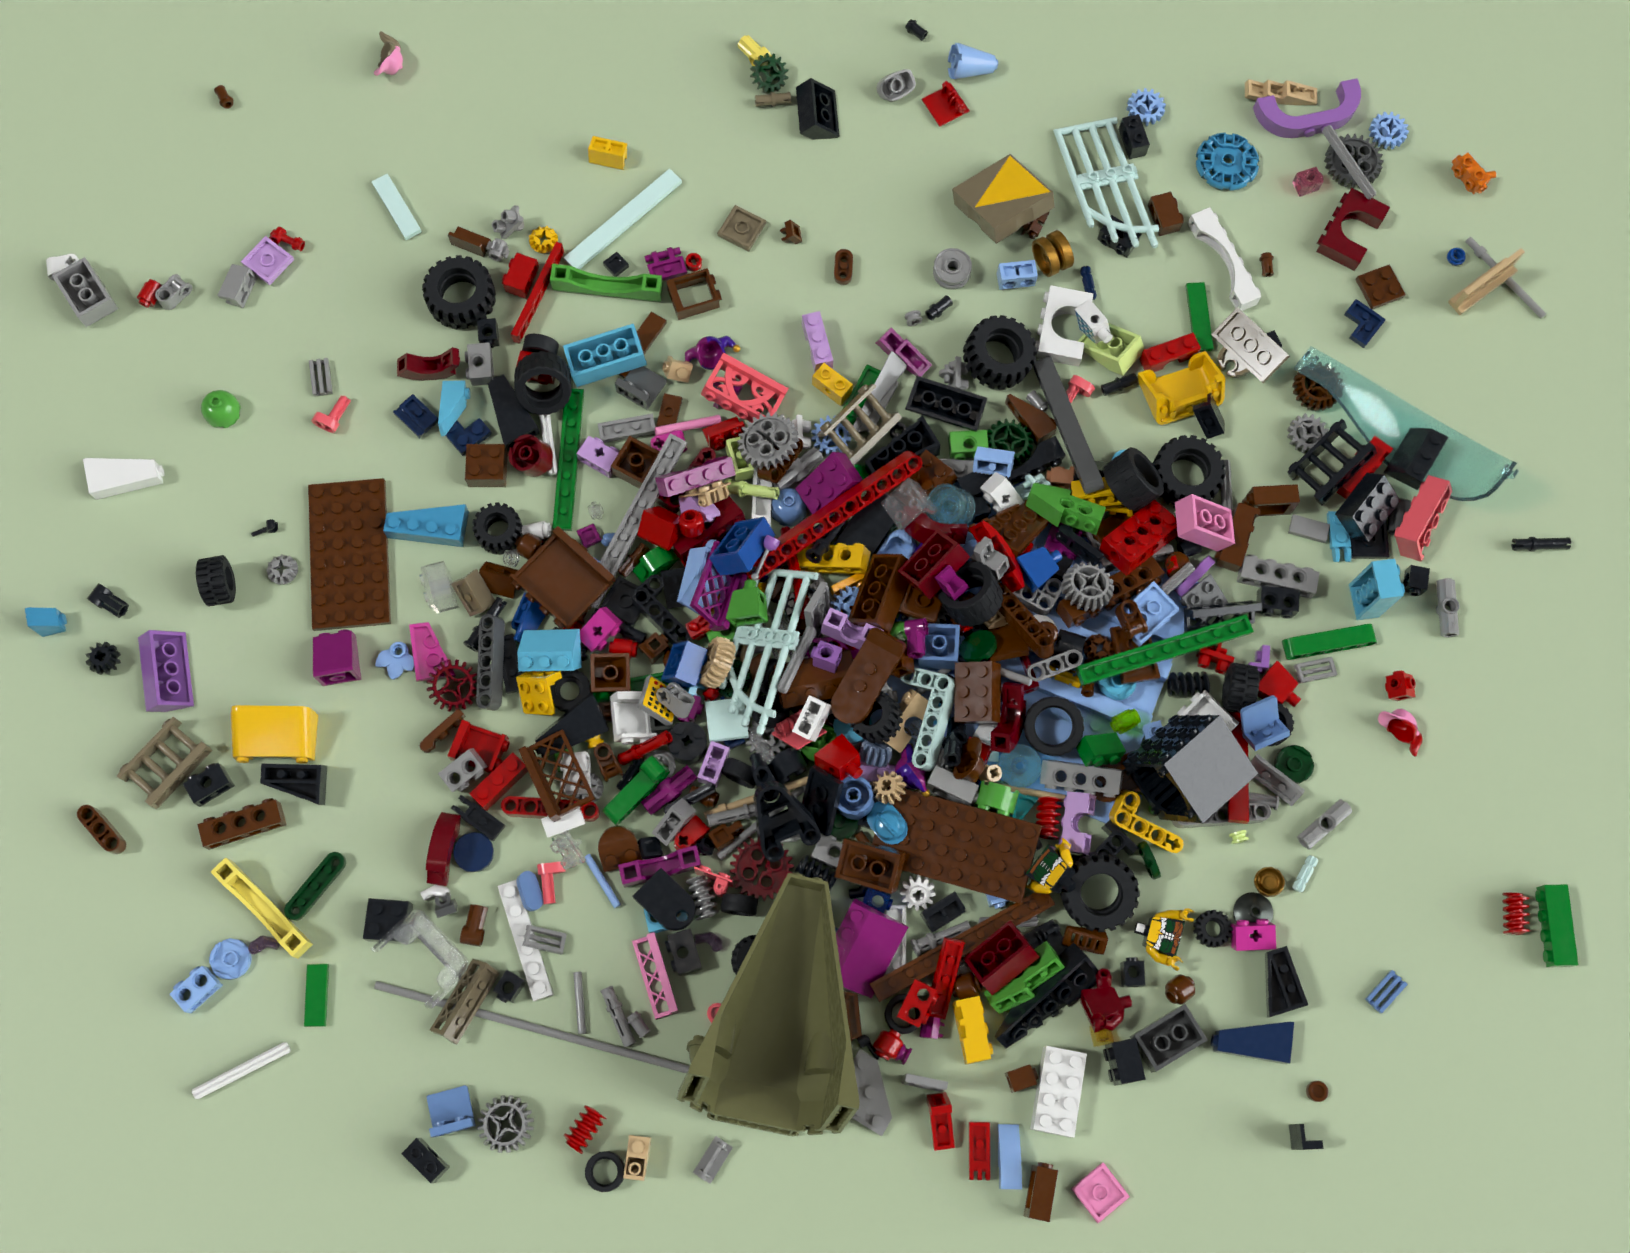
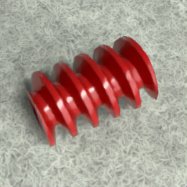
[1035,796,1063,840]
[1502,893,1530,935]
[564,1105,607,1154]

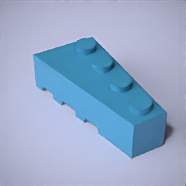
[383,504,469,547]

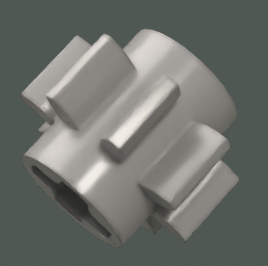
[486,238,510,261]

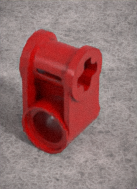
[674,815,710,850]

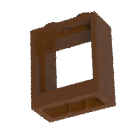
[666,268,722,320]
[1242,484,1300,516]
[1023,1162,1058,1222]

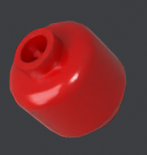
[679,509,705,538]
[873,1029,903,1061]

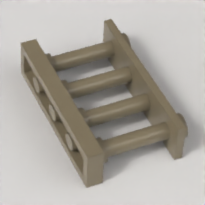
[817,384,902,465]
[117,717,213,810]

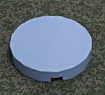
[209,938,252,980]

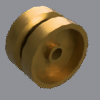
[1032,230,1074,277]

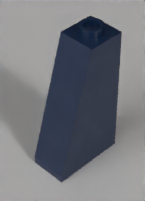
[1210,1021,1294,1064]

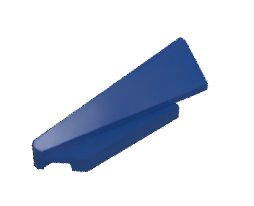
[511,592,545,642]

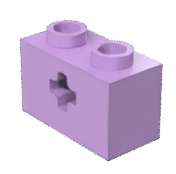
[576,436,620,478]
[697,741,730,788]

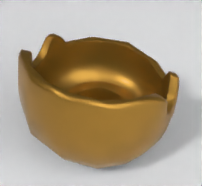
[1254,867,1285,897]

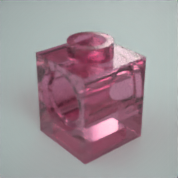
[1292,167,1324,197]

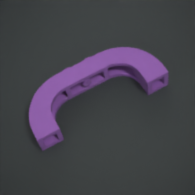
[1253,78,1361,138]

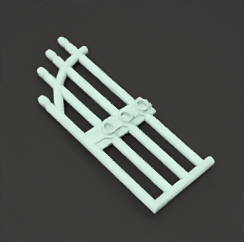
[1053,117,1159,248]
[719,569,818,735]

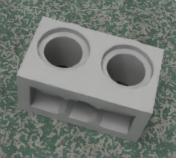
[438,748,488,792]

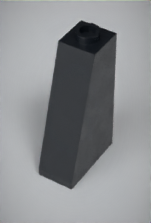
[487,374,540,452]
[535,693,609,758]

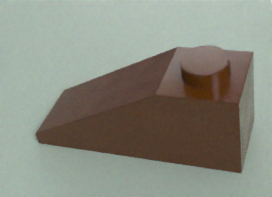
[1005,394,1057,446]

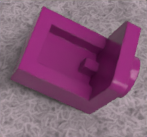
[676,695,704,723]

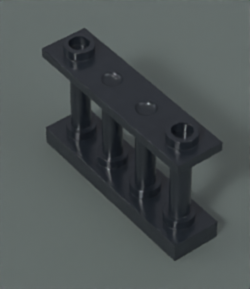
[1287,419,1377,506]

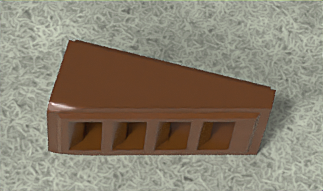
[1062,926,1108,955]

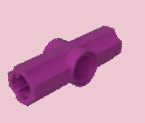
[641,765,697,816]

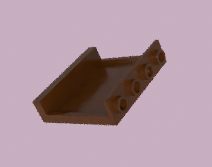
[509,526,615,629]

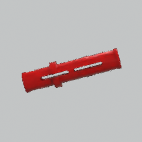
[618,730,672,765]

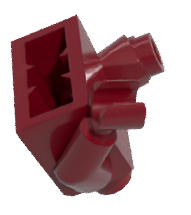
[1080,968,1132,1033]

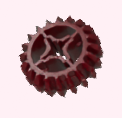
[426,659,477,712]

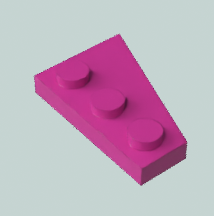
[409,622,456,682]

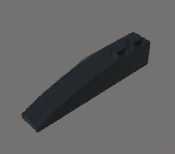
[995,942,1099,1049]

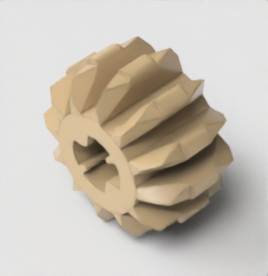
[872,771,906,805]

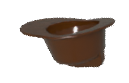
[953,737,985,783]

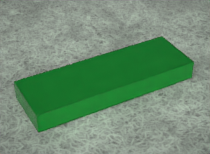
[304,964,329,1027]

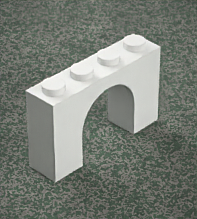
[1034,285,1093,367]

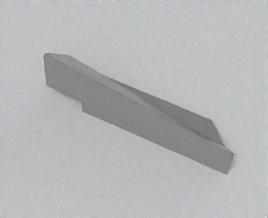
[850,351,907,436]

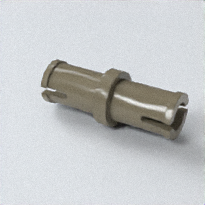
[755,92,791,107]

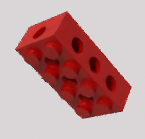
[1099,500,1178,576]

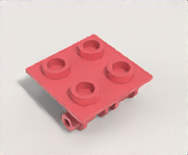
[771,709,827,750]
[694,865,733,897]

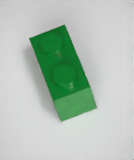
[1076,732,1126,767]

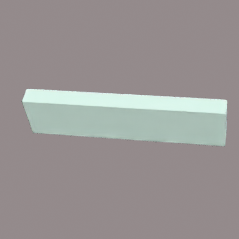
[372,173,422,240]

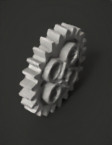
[737,412,799,470]

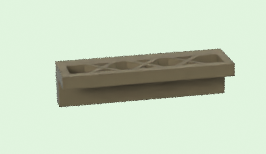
[430,959,500,1045]

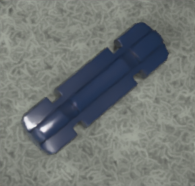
[1080,266,1097,300]

